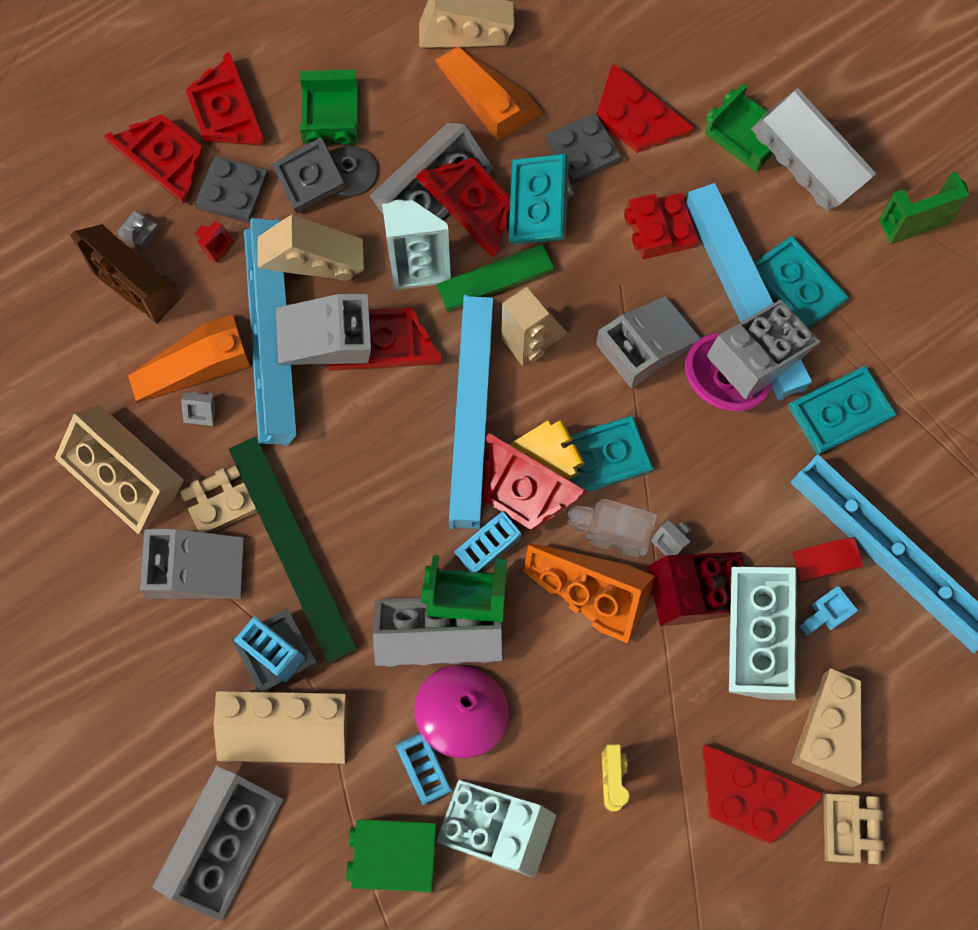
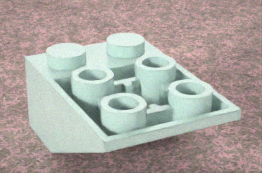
[436,780,556,878]

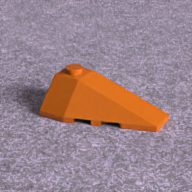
[436,47,543,141]
[128,314,250,403]
[523,543,655,643]

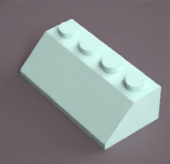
[382,200,451,290]
[729,567,797,700]

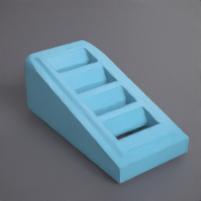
[454,511,521,572]
[234,616,305,682]
[394,732,452,805]

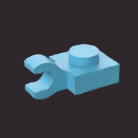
[799,586,858,637]

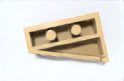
[419,0,514,48]
[257,214,364,281]
[501,287,568,366]
[791,668,861,788]

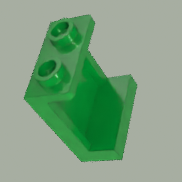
[300,69,358,145]
[704,84,774,173]
[878,172,969,244]
[421,555,507,622]
[346,819,437,893]

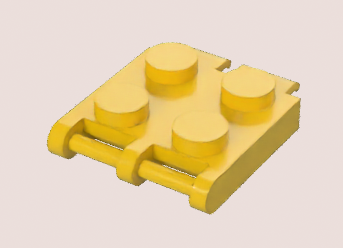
[510,420,585,480]

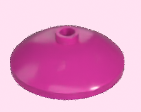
[685,334,772,412]
[414,665,509,759]

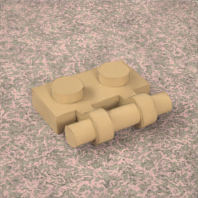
[180,465,257,534]
[823,794,885,865]

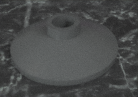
[330,146,377,197]

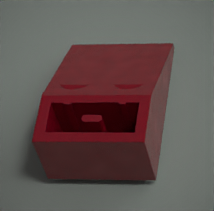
[647,552,745,626]

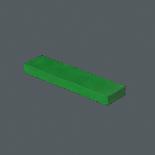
[436,244,554,313]

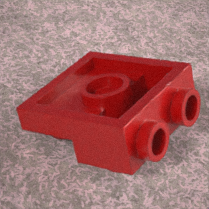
[624,193,698,260]

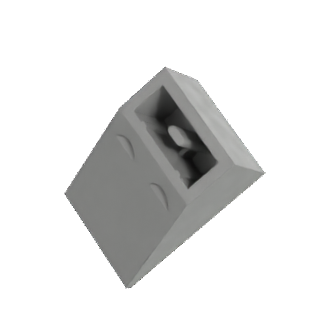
[276,294,371,365]
[596,296,700,389]
[707,300,820,399]
[140,529,244,599]

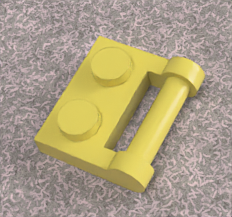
[602,745,629,812]

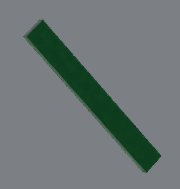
[228,436,357,664]

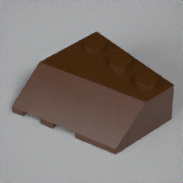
[70,224,180,324]

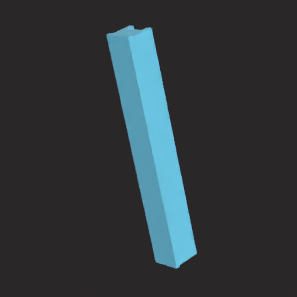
[686,183,812,401]
[244,218,296,446]
[449,295,493,529]
[790,454,978,654]

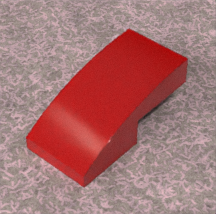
[792,537,864,583]

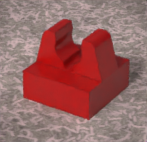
[194,221,234,263]

